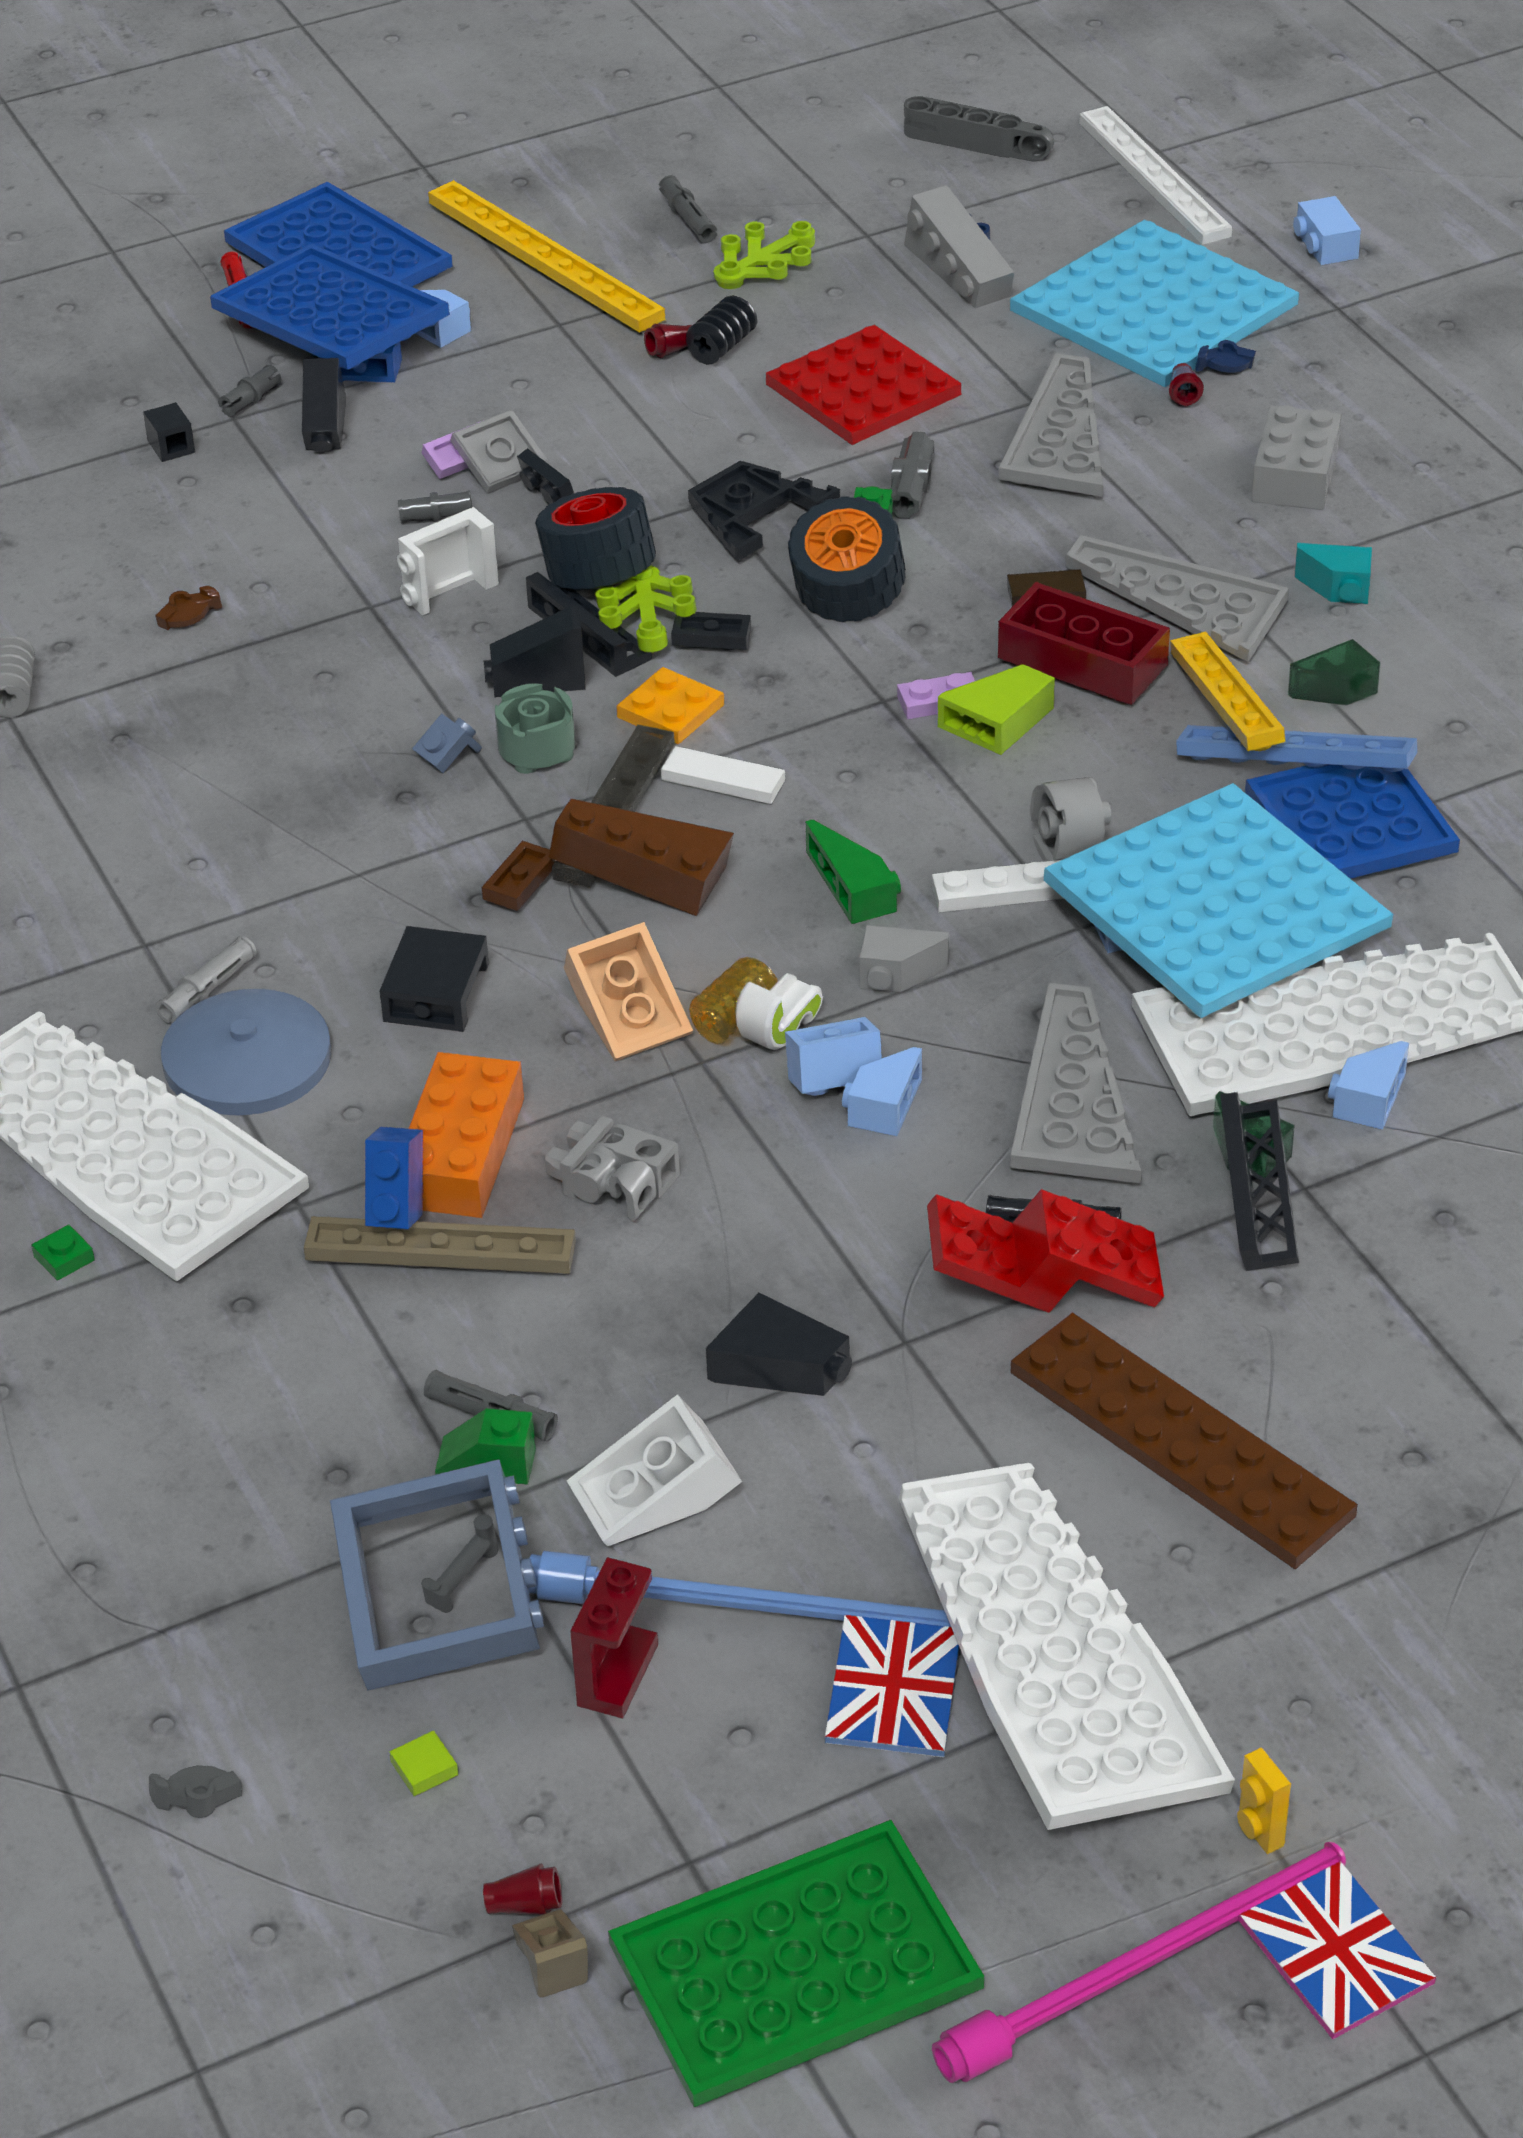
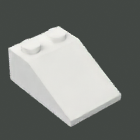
[567,1394,742,1546]

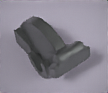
[149,1765,242,1818]

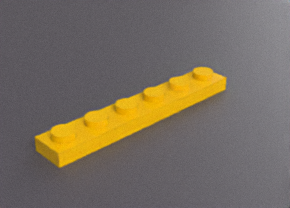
[1170,631,1285,751]

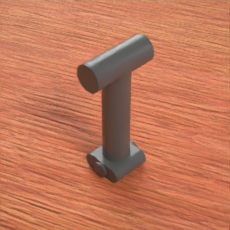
[421,1514,498,1613]

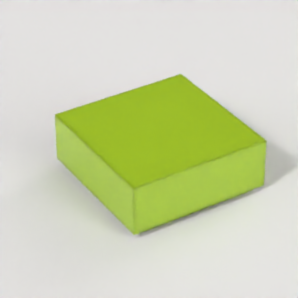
[389,1730,458,1796]

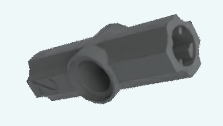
[890,432,934,519]

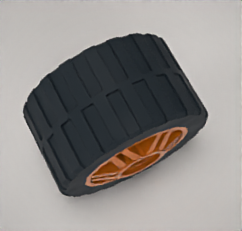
[788,496,906,622]

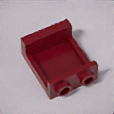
[570,1557,658,1719]

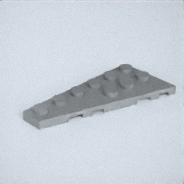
[998,353,1103,497]
[1010,983,1141,1183]

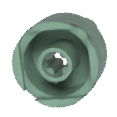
[495,684,575,774]

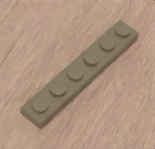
[304,1216,576,1274]

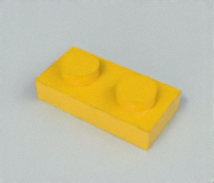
[1237,1747,1291,1854]

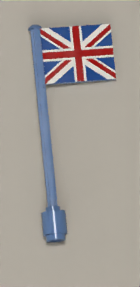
[528,1551,959,1757]

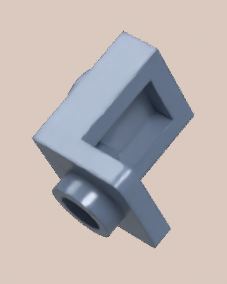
[412,713,482,773]

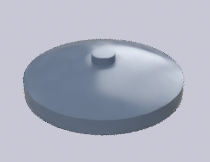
[161,989,331,1115]

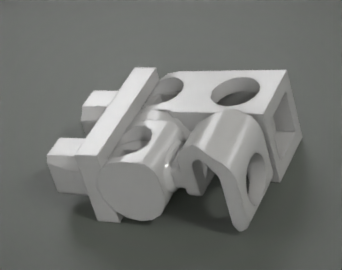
[545,1115,681,1221]

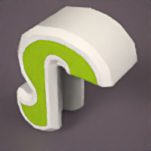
[735,973,823,1050]

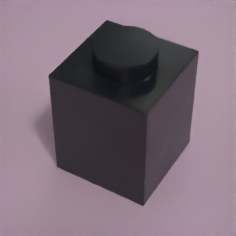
[143,402,195,462]

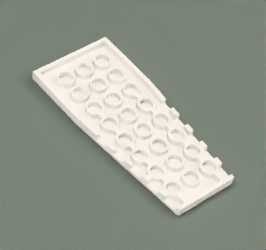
[1132,933,1523,1116]
[0,1012,309,1282]
[899,1463,1235,1830]

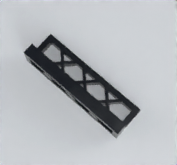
[526,572,652,677]
[1220,1092,1299,1271]

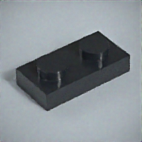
[517,448,574,504]
[671,612,751,650]

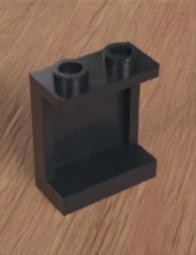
[379,926,489,1032]

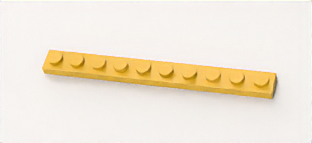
[428,180,665,333]

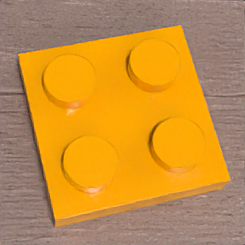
[616,667,724,744]

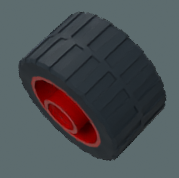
[535,487,656,590]

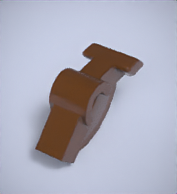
[155,585,222,630]

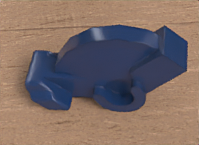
[1195,340,1256,373]

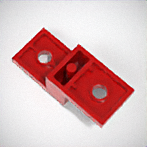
[927,1189,1164,1313]

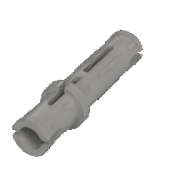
[155,936,257,1023]

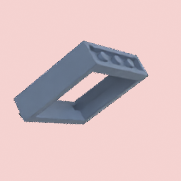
[330,1460,544,1691]

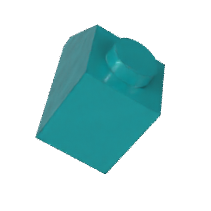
[1295,543,1372,604]

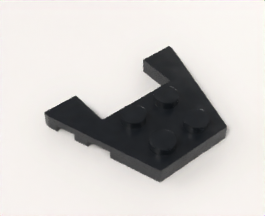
[688,461,840,560]

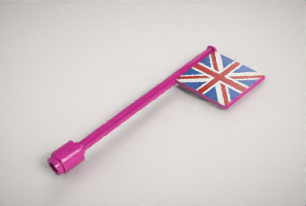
[932,1842,1436,2083]

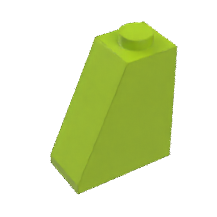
[938,664,1055,755]

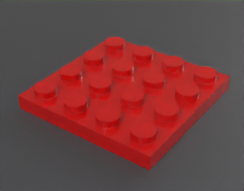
[766,324,961,445]

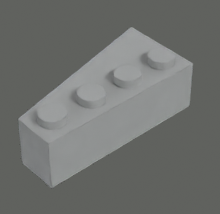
[904,185,1015,308]

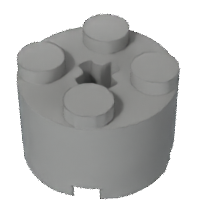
[1030,777,1111,862]

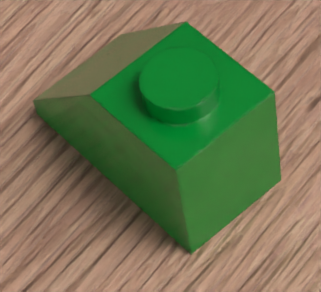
[435,1408,536,1485]

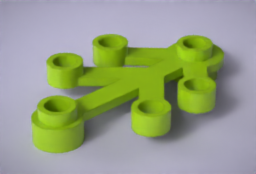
[713,221,815,289]
[596,565,697,652]

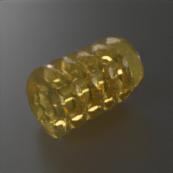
[689,957,778,1044]

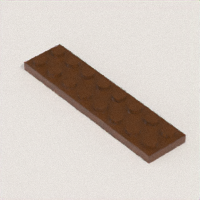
[1011,1312,1358,1570]

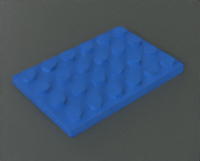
[224,182,453,287]
[210,244,450,370]

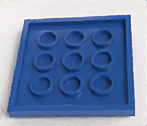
[1245,764,1460,879]

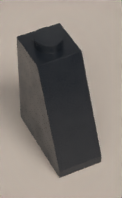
[302,358,346,452]
[483,606,586,698]
[706,1292,852,1396]

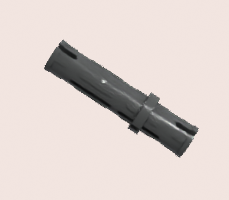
[659,175,717,243]
[424,1370,558,1442]

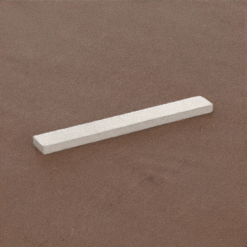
[1079,106,1232,245]

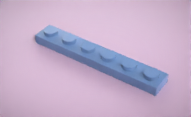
[1176,725,1417,772]

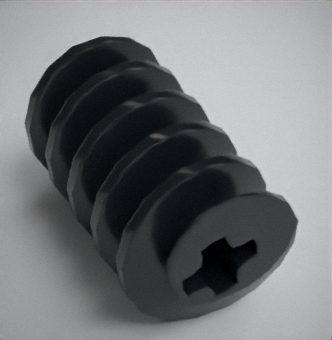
[686,295,758,365]

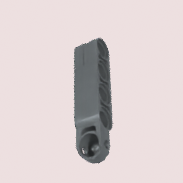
[904,96,1054,162]

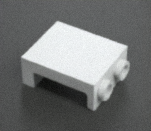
[397,507,499,615]

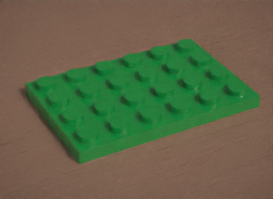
[608,1820,984,2107]

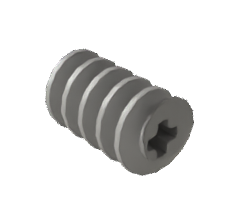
[0,635,35,718]

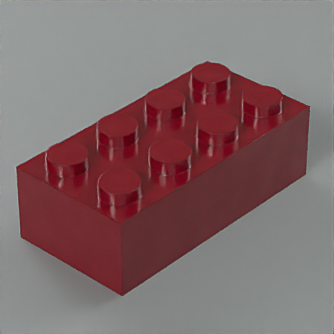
[998,582,1170,705]

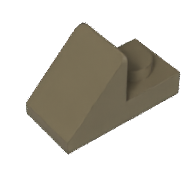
[512,1909,588,1997]

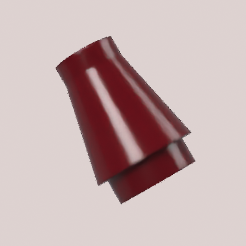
[644,323,692,358]
[1169,363,1204,406]
[483,1863,562,1915]

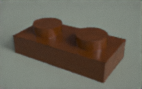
[481,840,558,911]

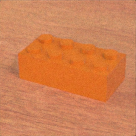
[409,1052,524,1218]

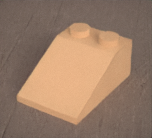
[564,922,693,1061]

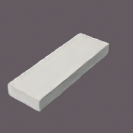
[661,746,785,804]

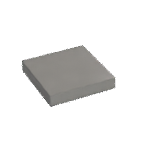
[450,409,549,494]

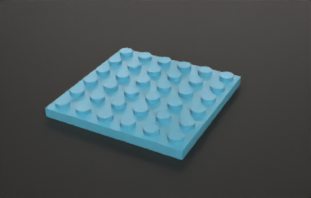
[1010,219,1299,387]
[1043,783,1394,1018]

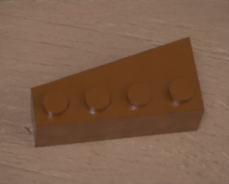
[549,799,734,916]

